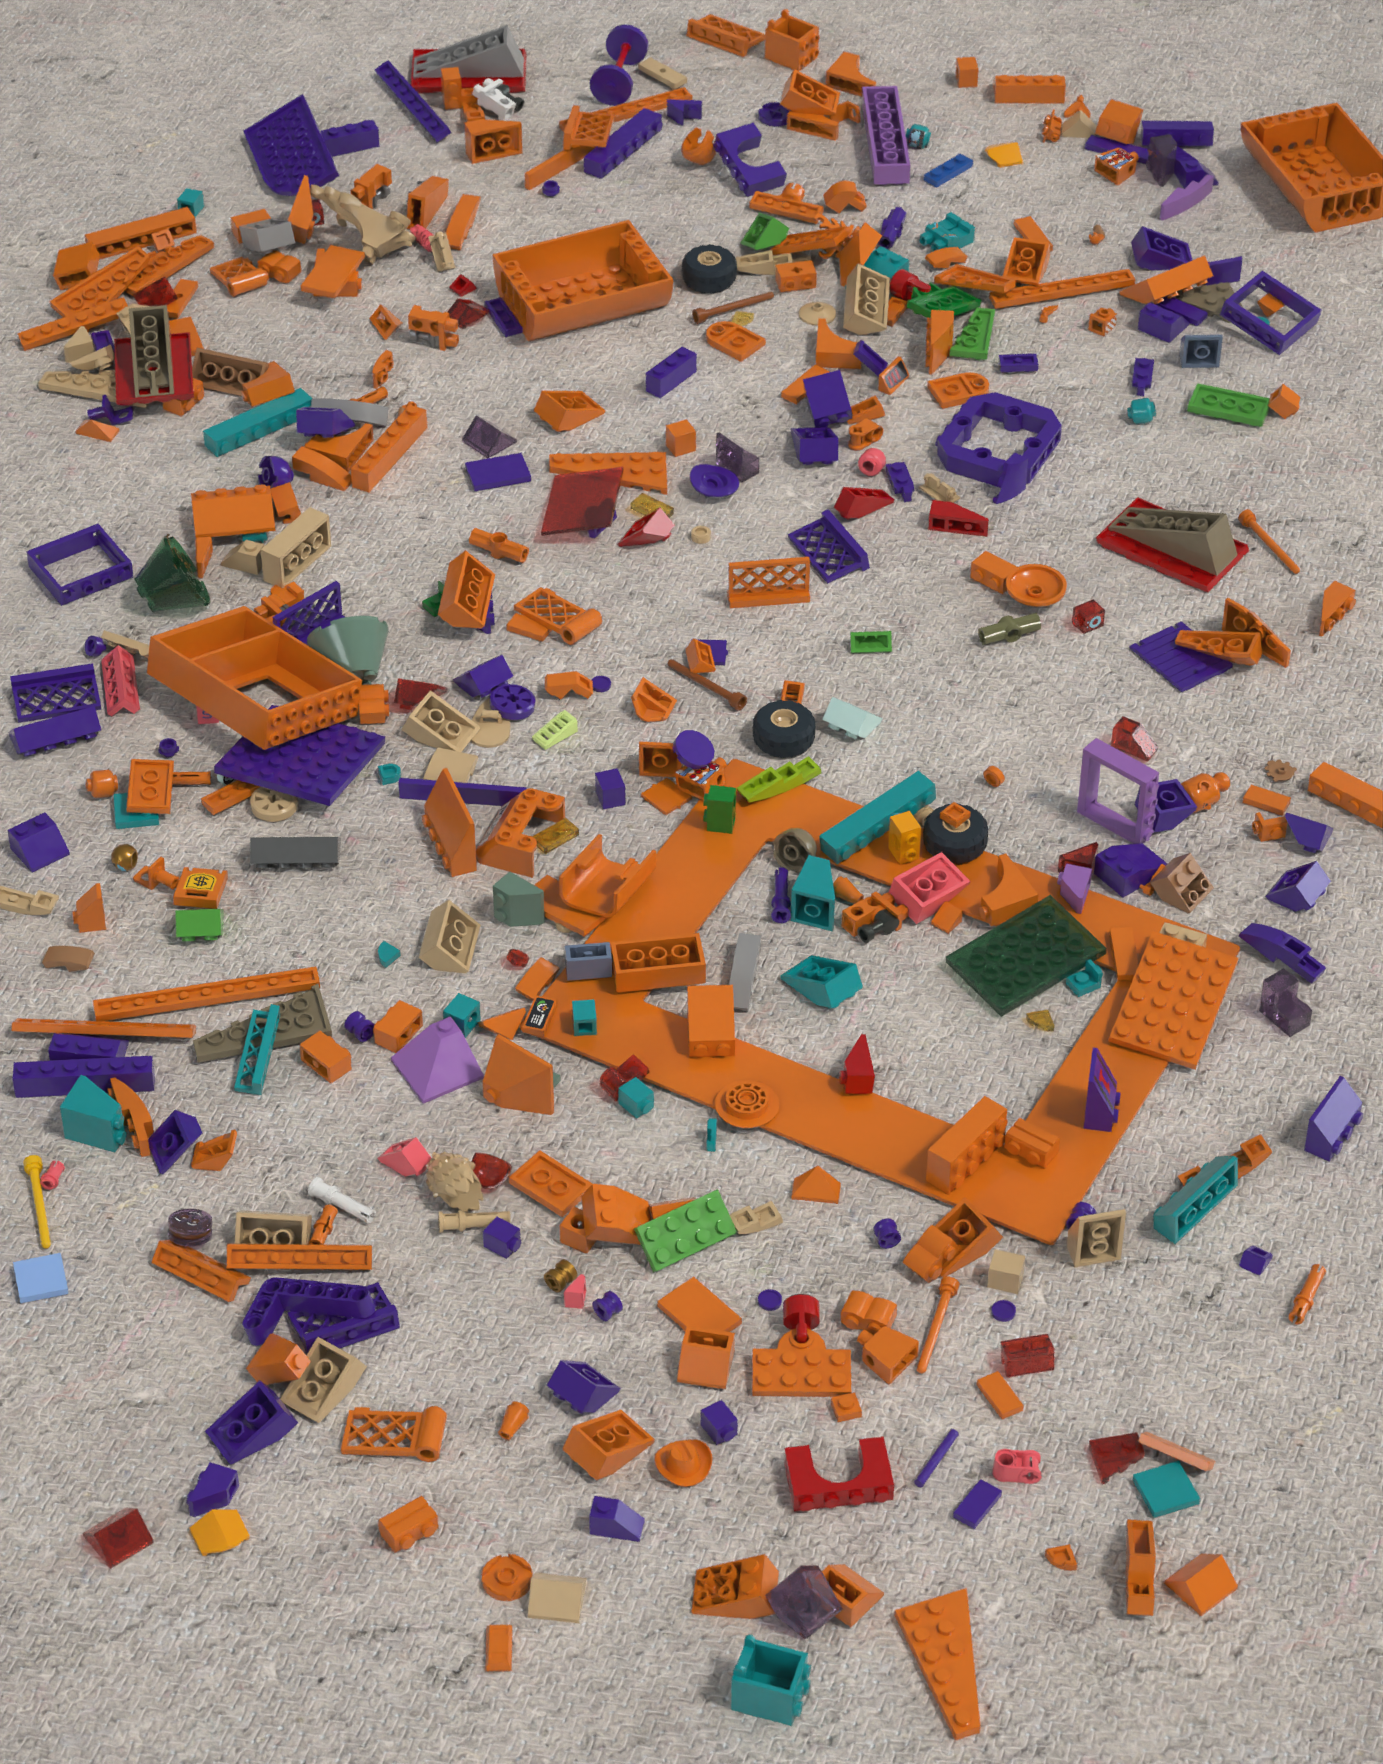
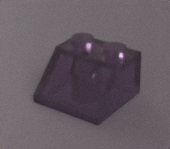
[765,1565,843,1639]

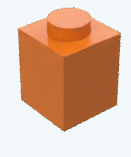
[1268,384,1300,419]

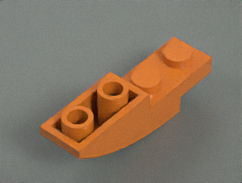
[108,1077,154,1157]

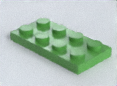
[1187,383,1270,427]
[634,1189,738,1272]

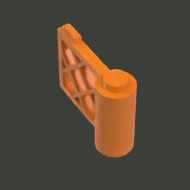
[210,257,269,297]

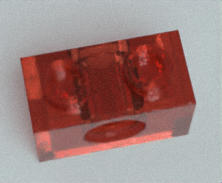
[133,276,178,306]

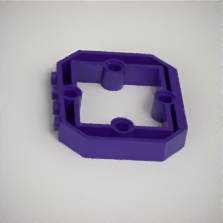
[936,392,1062,488]

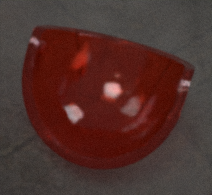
[471,1152,512,1189]

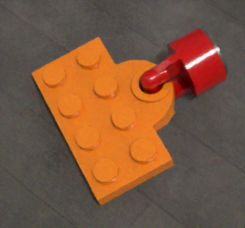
[752,1294,851,1397]

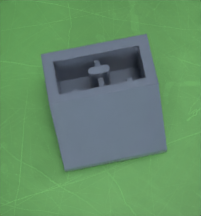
[563,942,612,980]

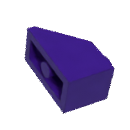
[589,1496,645,1542]

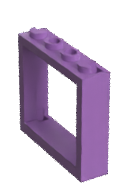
[1077,738,1159,844]

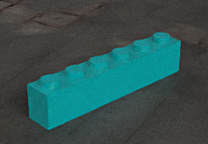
[203,388,312,457]
[819,770,936,864]

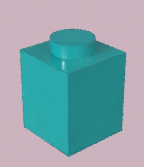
[177,188,204,217]
[572,999,597,1036]
[618,1077,654,1119]

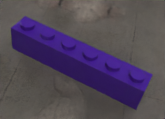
[584,108,663,179]
[13,1056,155,1098]

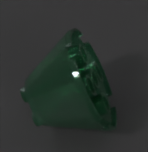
[134,534,211,613]

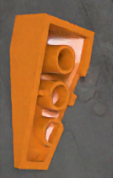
[1222,598,1291,668]
[1175,630,1262,666]

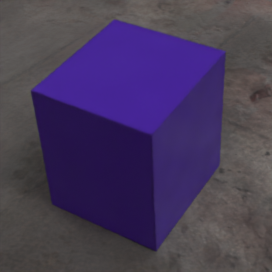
[595,768,626,810]

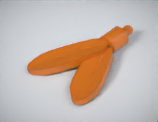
[1064,95,1091,119]

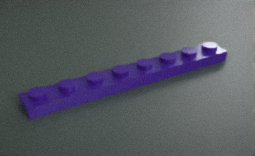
[374,60,451,142]

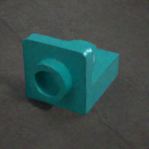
[1066,959,1103,997]

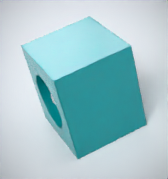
[443,993,481,1038]

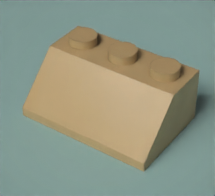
[418,900,481,974]
[235,1210,312,1244]

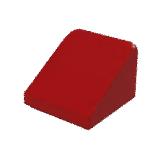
[449,274,477,297]

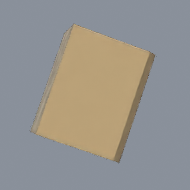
[528,1572,587,1623]

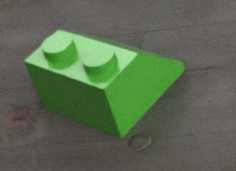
[740,212,790,250]
[175,909,224,941]

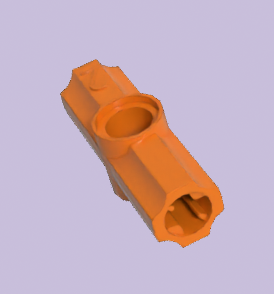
[469,528,529,563]

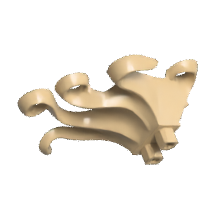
[310,185,416,265]

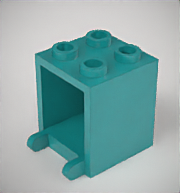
[731,1635,811,1726]

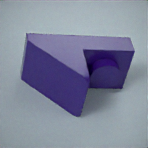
[667,99,702,126]

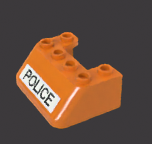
[476,788,565,878]

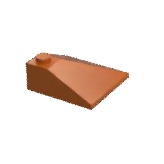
[483,1034,554,1115]

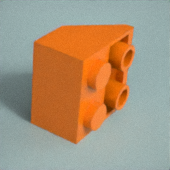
[677,1326,735,1389]
[811,1564,884,1627]

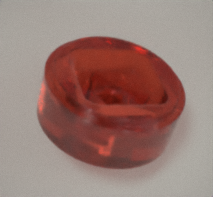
[506,949,530,967]

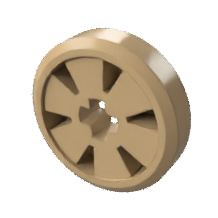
[250,787,298,822]

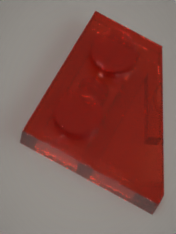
[1088,1432,1144,1484]

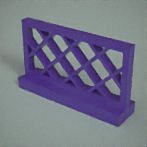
[788,509,870,584]
[272,581,345,645]
[10,663,102,723]
[287,1282,400,1355]

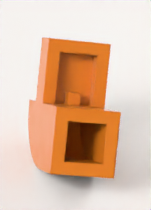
[823,181,867,213]

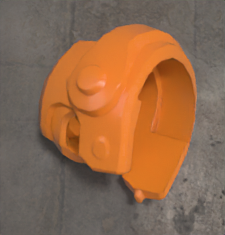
[681,127,716,165]

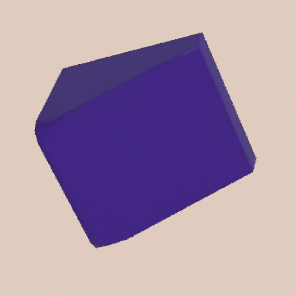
[1239,1245,1273,1275]

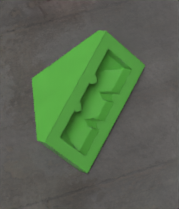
[850,631,892,653]

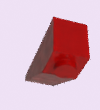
[834,487,895,519]
[928,500,989,537]
[839,1034,875,1094]

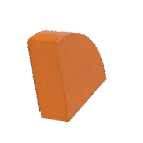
[1045,1544,1077,1571]

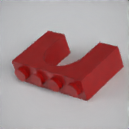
[784,1436,894,1511]

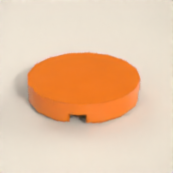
[482,1554,533,1601]

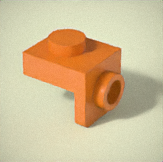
[1252,812,1288,842]

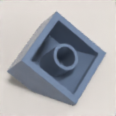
[1179,335,1223,368]

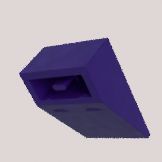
[296,407,355,438]

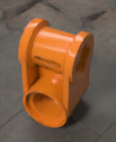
[848,418,884,451]

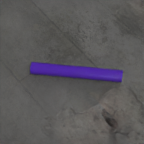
[914,1429,959,1488]

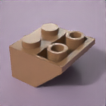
[1150,853,1214,913]

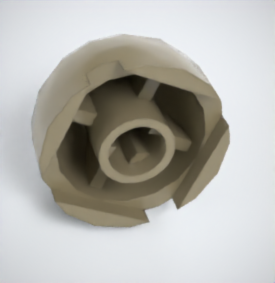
[773,828,817,872]

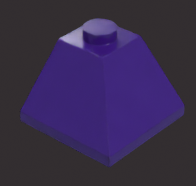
[1285,812,1334,853]
[148,1110,202,1175]

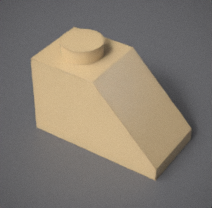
[221,540,264,575]

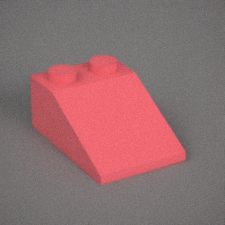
[889,852,970,924]

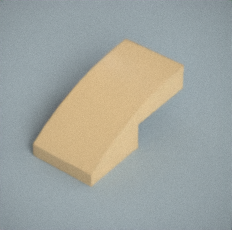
[729,1201,783,1234]

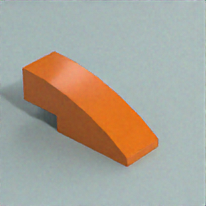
[292,446,352,491]

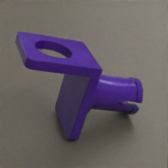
[87,394,134,426]

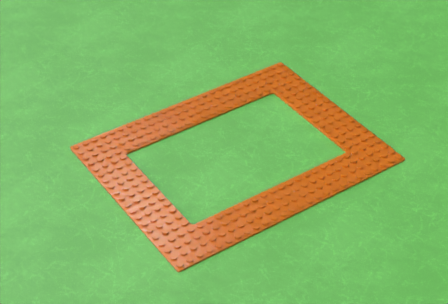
[520,759,1240,1245]

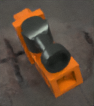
[841,891,909,943]

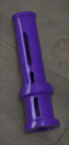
[771,868,791,923]

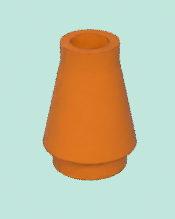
[833,876,864,904]
[498,1401,529,1440]

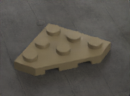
[1176,282,1243,323]

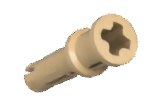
[438,1210,511,1233]

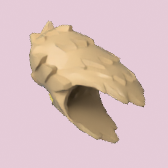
[426,1152,484,1213]

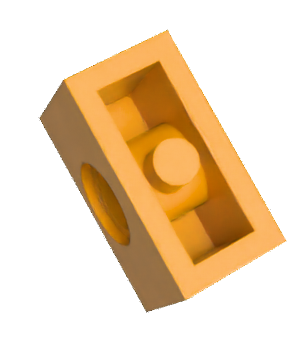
[888,811,921,864]

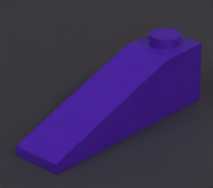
[1161,146,1219,189]

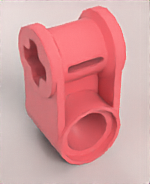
[992,1449,1042,1484]

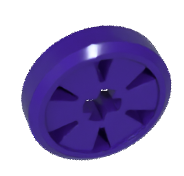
[489,684,536,720]

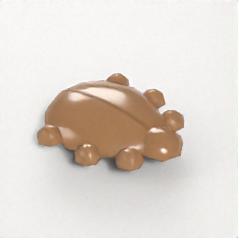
[1264,760,1297,782]

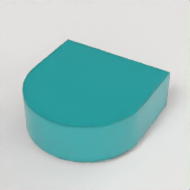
[377,764,401,785]

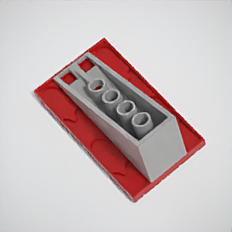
[411,25,527,94]

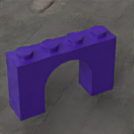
[713,122,787,197]

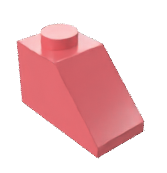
[377,1137,432,1177]

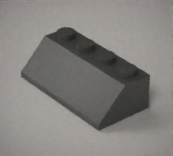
[250,837,341,868]

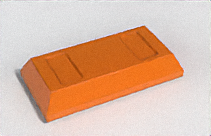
[485,1625,513,1671]

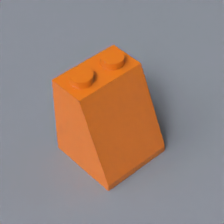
[687,985,735,1057]

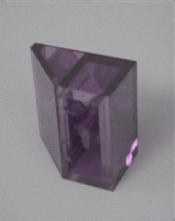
[1146,134,1177,187]
[716,432,760,483]

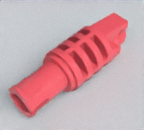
[410,224,433,252]

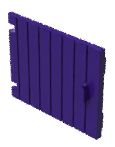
[1129,621,1233,692]

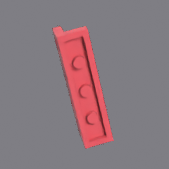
[101,645,140,716]

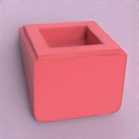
[564,1274,587,1309]

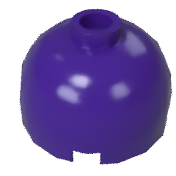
[258,456,294,489]

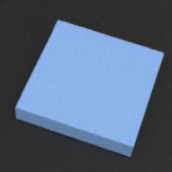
[13,1253,69,1303]

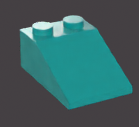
[845,246,909,292]
[780,955,863,1009]

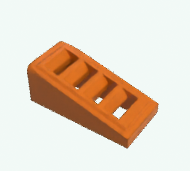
[847,395,885,424]
[195,537,213,578]
[781,680,805,704]

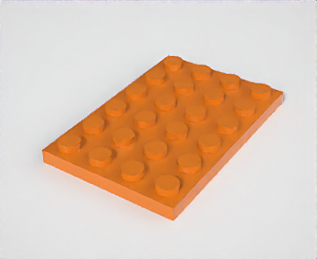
[1109,931,1239,1070]

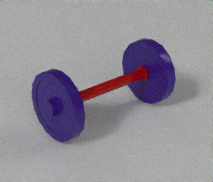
[590,24,648,106]

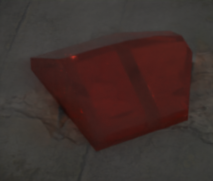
[448,299,489,329]

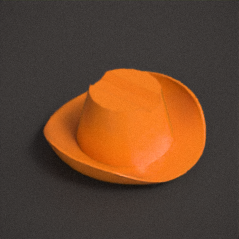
[655,1439,712,1487]

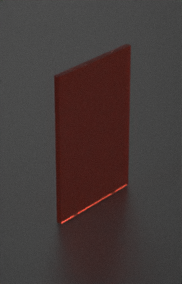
[541,467,624,536]

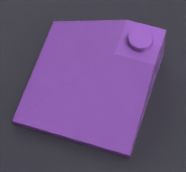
[391,1016,484,1104]

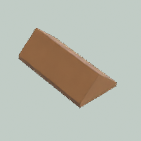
[192,348,268,396]

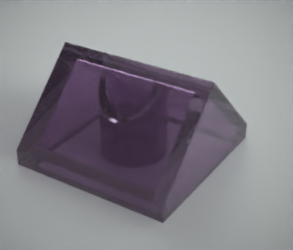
[462,415,517,458]

